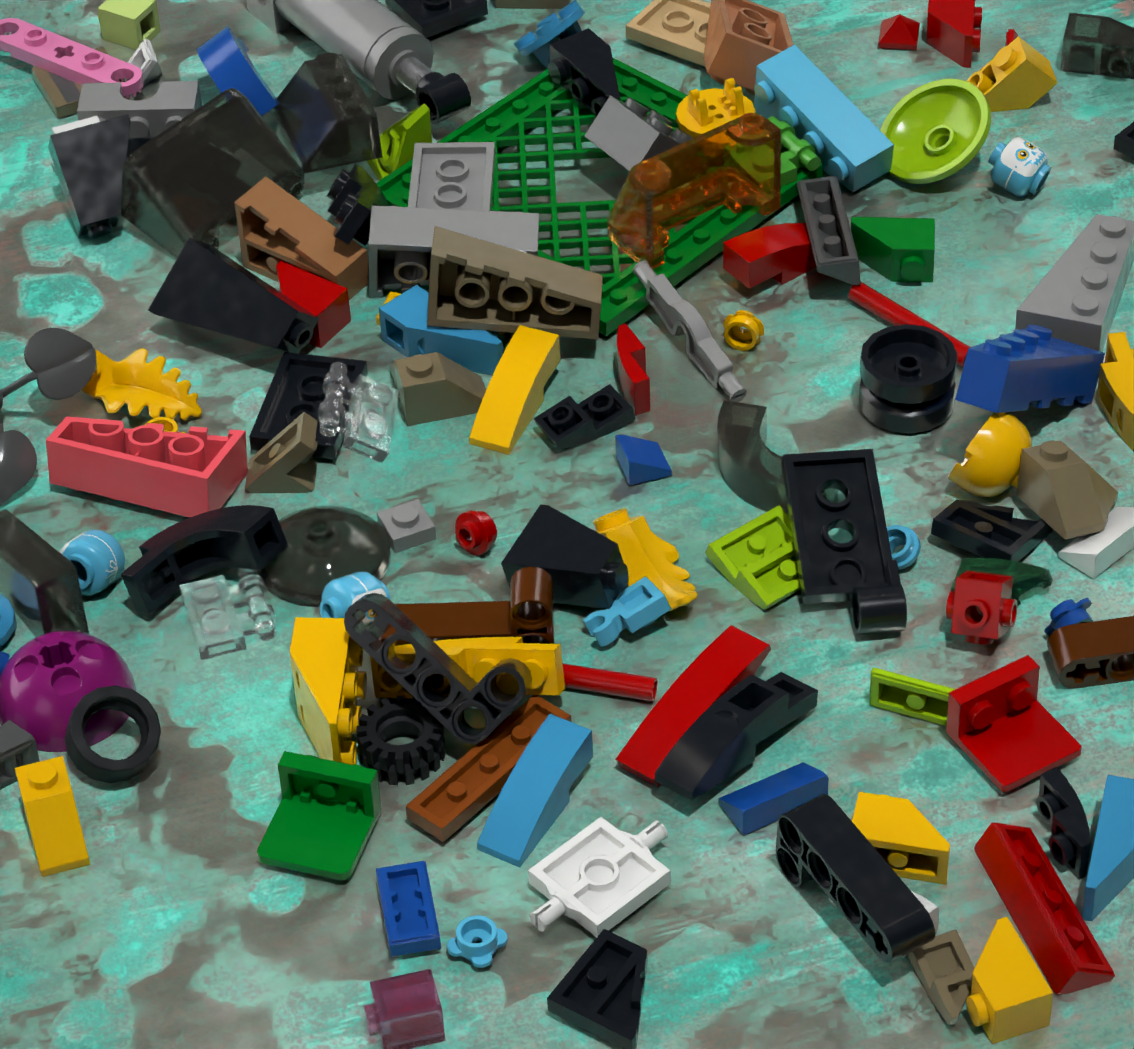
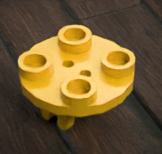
[676,78,756,148]

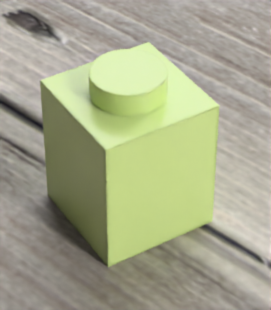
[97,0,161,50]

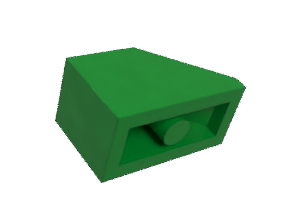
[851,217,935,282]

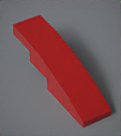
[615,625,771,788]

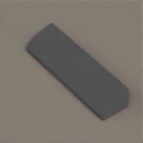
[797,176,861,286]

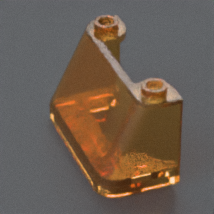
[607,113,781,269]

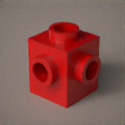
[946,570,1017,645]

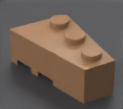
[234,176,369,301]

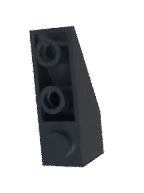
[548,28,620,117]

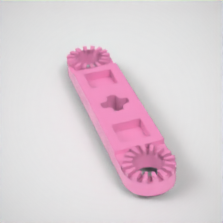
[0,18,144,99]

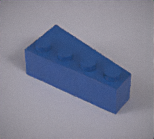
[955,325,1105,413]

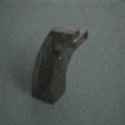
[717,400,838,514]

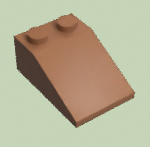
[703,0,793,96]

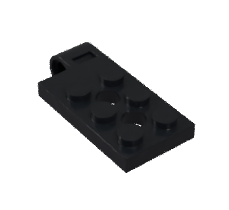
[781,449,907,634]

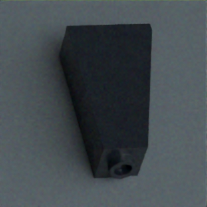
[148,238,319,353]

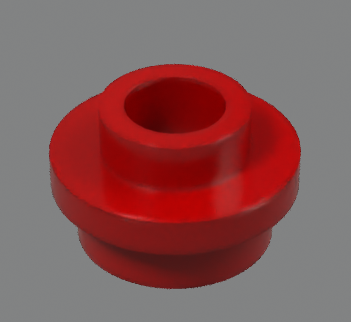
[455,510,497,555]

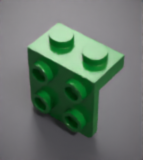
[257,751,382,880]

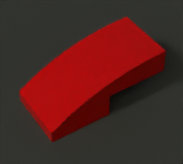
[617,323,650,416]

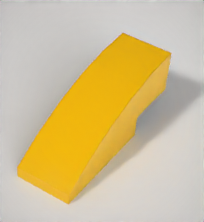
[469,325,560,454]

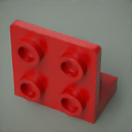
[946,655,1082,792]

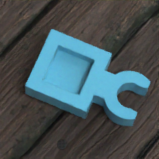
[583,576,671,647]

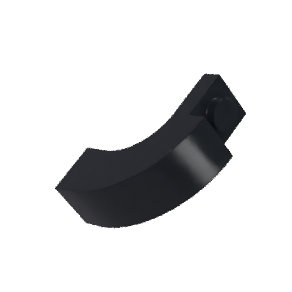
[121,505,289,614]

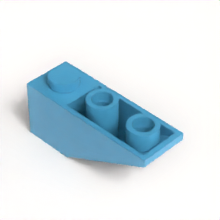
[379,285,504,375]

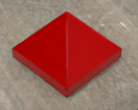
[878,14,920,50]

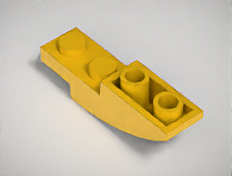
[1097,332,1134,451]
[370,637,565,699]

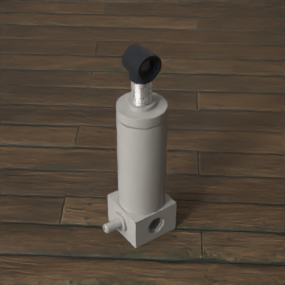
[246,0,471,124]

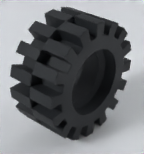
[356,695,446,786]

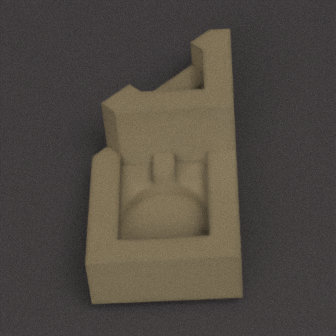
[907,930,974,1025]

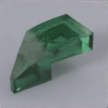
[951,558,1053,606]

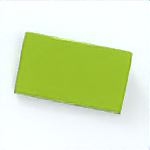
[870,667,955,726]

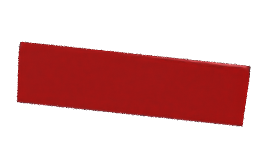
[974,822,1115,995]

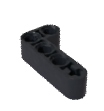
[344,593,532,744]
[776,794,935,963]

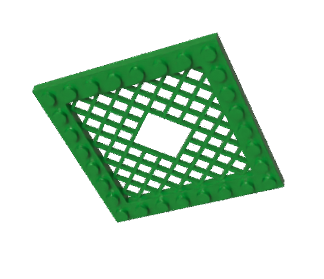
[376,57,823,336]

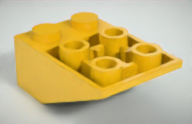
[289,617,367,765]

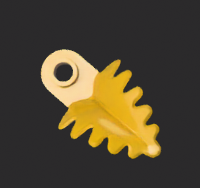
[81,348,202,421]
[593,508,698,611]

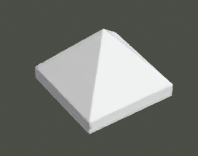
[128,38,162,87]

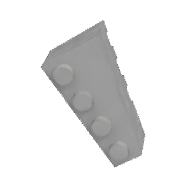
[369,206,539,298]
[1015,214,1134,352]

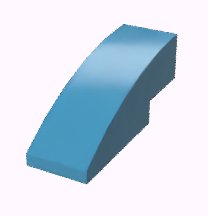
[477,714,593,868]

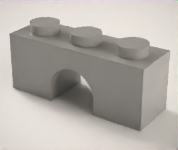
[77,81,203,140]

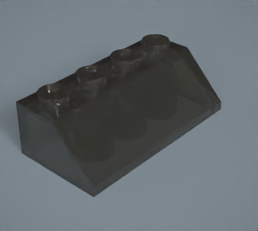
[273,53,382,174]

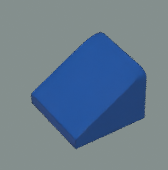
[615,434,672,485]

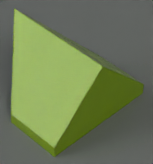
[360,103,432,181]

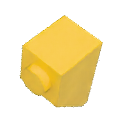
[15,756,90,877]
[852,792,950,885]
[966,917,1053,1044]

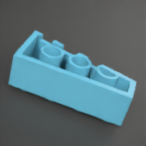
[754,44,894,192]

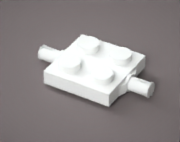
[528,817,671,938]

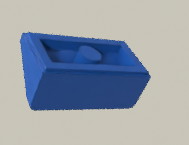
[718,762,829,835]

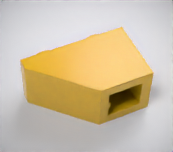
[967,36,1057,112]

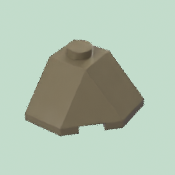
[389,352,486,426]
[1016,441,1118,539]

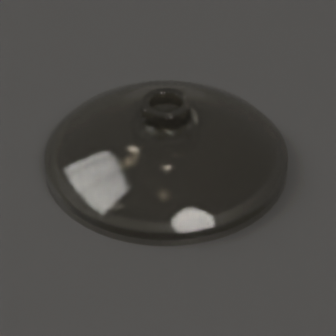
[257,505,391,607]

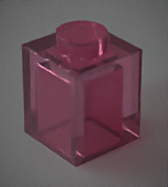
[363,969,445,1049]

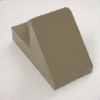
[245,412,318,493]

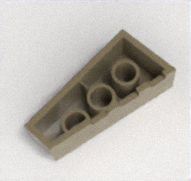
[427,226,603,339]

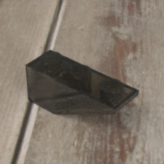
[1061,13,1134,79]

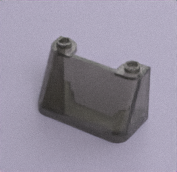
[121,88,305,259]

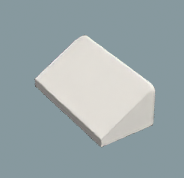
[1058,507,1134,579]

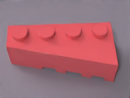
[46,416,248,518]

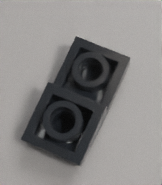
[534,384,636,449]
[1037,767,1090,880]

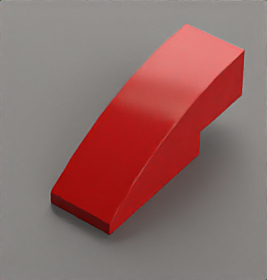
[723,223,816,289]

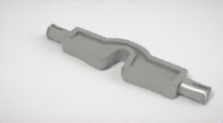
[633,261,747,403]

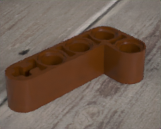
[373,567,554,646]
[1047,616,1134,688]

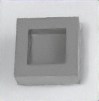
[377,499,436,553]

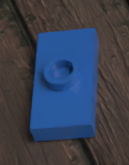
[376,861,441,957]

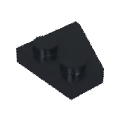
[931,499,1053,570]
[547,929,648,1049]

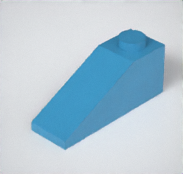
[1082,775,1134,921]

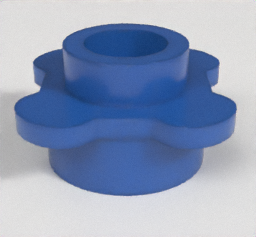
[1044,598,1093,636]

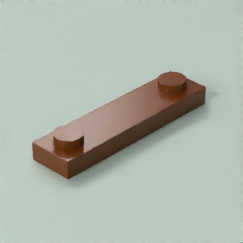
[406,695,572,842]

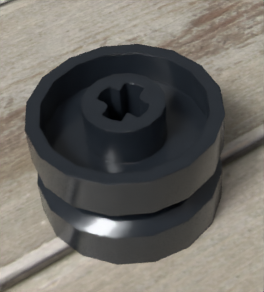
[859,324,957,434]

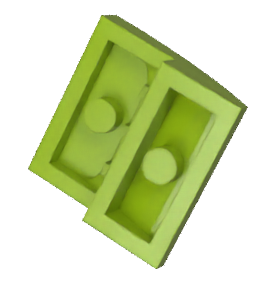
[705,505,801,610]

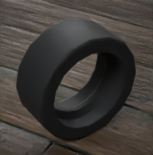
[64,685,161,783]

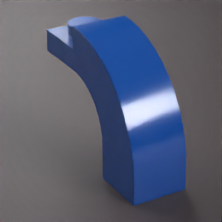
[197,26,280,127]

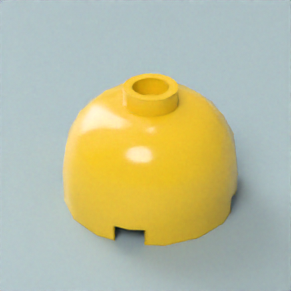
[948,412,1032,498]

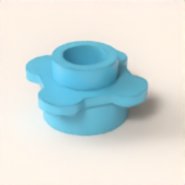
[447,915,508,968]

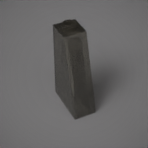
[0,509,89,637]

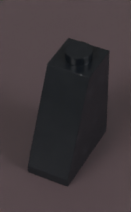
[48,114,131,238]
[501,504,629,609]

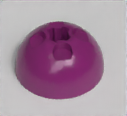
[0,631,136,752]

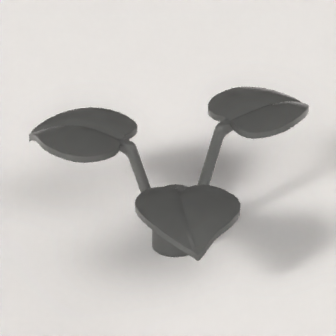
[0,328,96,506]

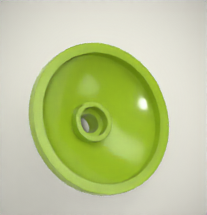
[880,79,991,184]

